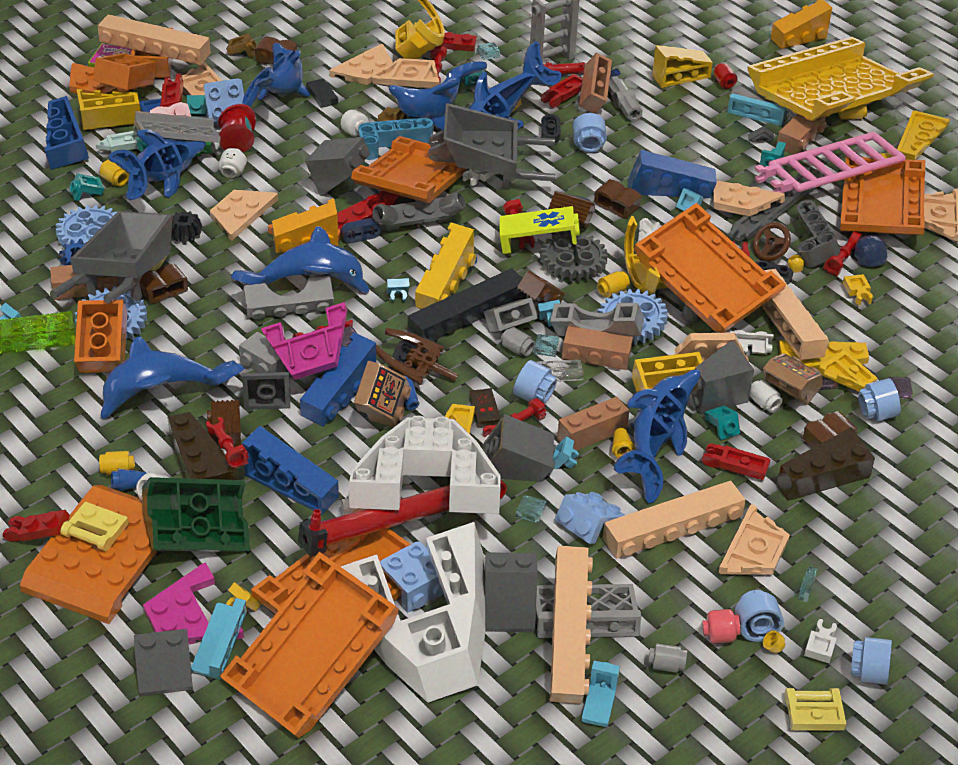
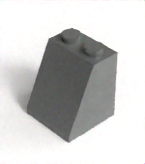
[305,137,370,195]
[689,341,754,415]
[483,414,556,482]
[484,552,538,632]

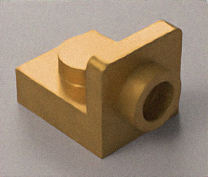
[226,33,257,58]
[378,106,408,122]

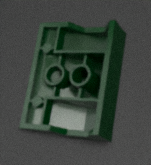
[142,477,250,552]

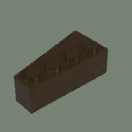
[167,412,239,480]
[777,427,875,501]

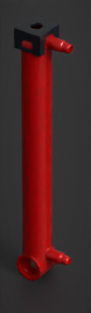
[298,479,507,557]

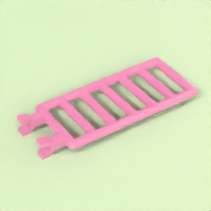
[755,132,906,193]

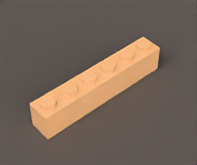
[98,14,211,65]
[762,269,829,360]
[602,481,746,559]
[550,546,593,704]

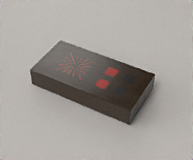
[469,388,501,428]

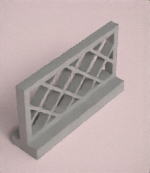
[133,111,220,143]
[536,584,641,638]

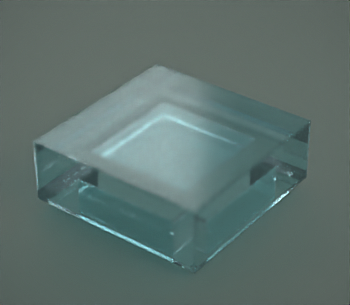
[477,42,500,60]
[534,334,559,357]
[516,495,546,523]
[798,566,818,602]

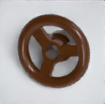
[753,222,791,262]

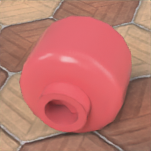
[702,609,741,644]

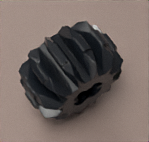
[171,211,202,243]

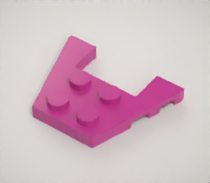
[261,302,348,380]
[143,562,244,644]

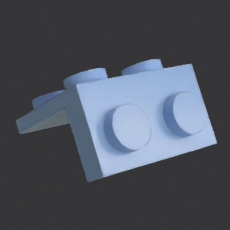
[203,78,244,125]
[554,492,625,544]
[380,542,444,613]

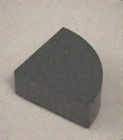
[748,126,775,143]

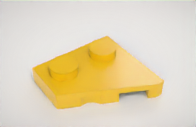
[817,350,878,392]

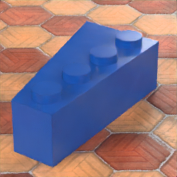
[45,96,89,170]
[628,150,717,198]
[300,332,376,427]
[242,426,339,515]

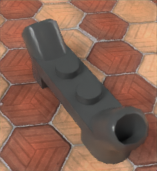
[372,192,466,231]

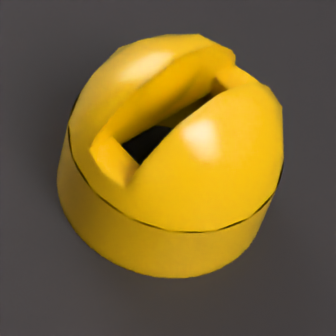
[787,254,804,273]
[763,630,786,653]

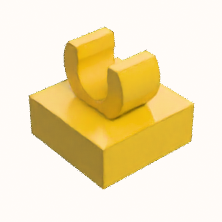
[226,582,262,612]

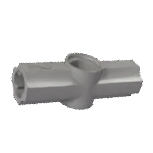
[608,76,643,122]

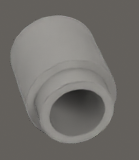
[501,327,535,357]
[648,643,687,673]

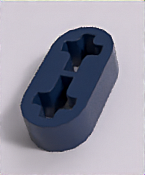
[341,218,381,243]

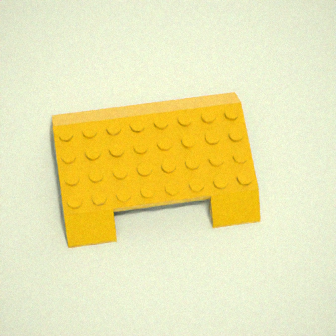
[747,37,934,121]

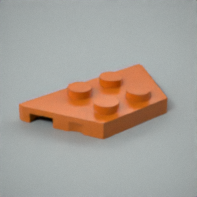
[69,63,122,94]

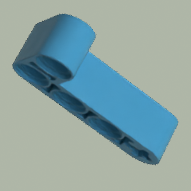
[358,118,433,160]

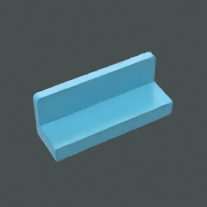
[727,93,787,126]
[191,598,247,680]

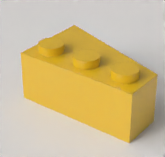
[631,352,703,392]

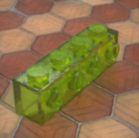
[0,311,76,354]

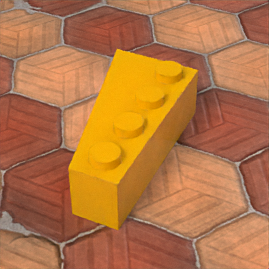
[415,223,476,309]

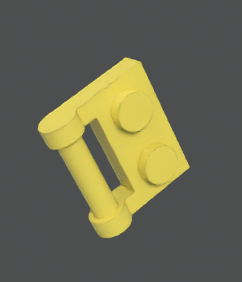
[61,502,129,551]
[785,688,846,730]

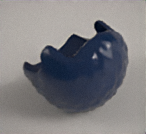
[854,235,888,267]

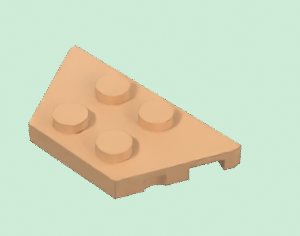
[329,44,393,85]
[372,58,440,88]
[182,62,222,95]
[714,180,785,216]
[924,189,958,242]
[210,190,278,241]
[674,333,749,362]
[719,504,790,574]

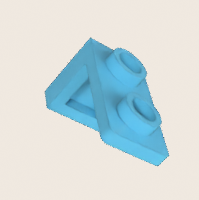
[582,661,620,727]

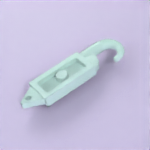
[96,131,138,153]

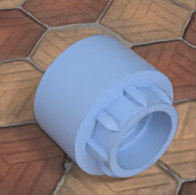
[572,113,607,152]
[513,360,557,404]
[858,378,901,421]
[735,590,784,642]
[851,637,892,685]

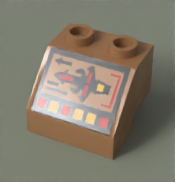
[763,353,823,405]
[354,361,411,427]

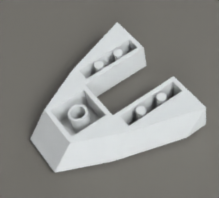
[349,416,500,514]
[341,522,485,703]

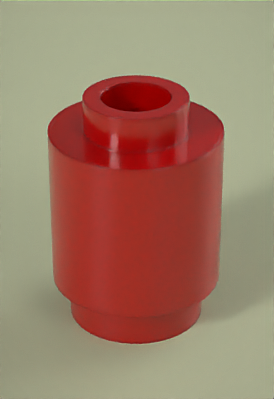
[714,63,738,89]

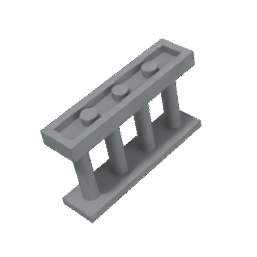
[530,0,580,60]

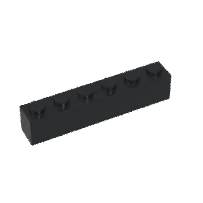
[407,268,526,342]

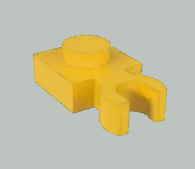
[843,274,873,305]

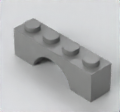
[244,276,334,319]
[550,303,644,336]

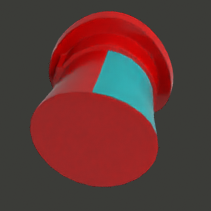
[218,104,256,152]

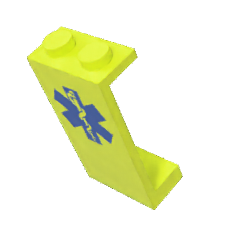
[500,206,580,254]

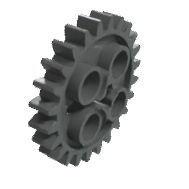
[540,231,608,281]

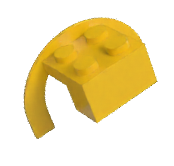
[395,0,445,59]
[624,216,668,295]

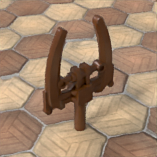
[376,328,459,385]

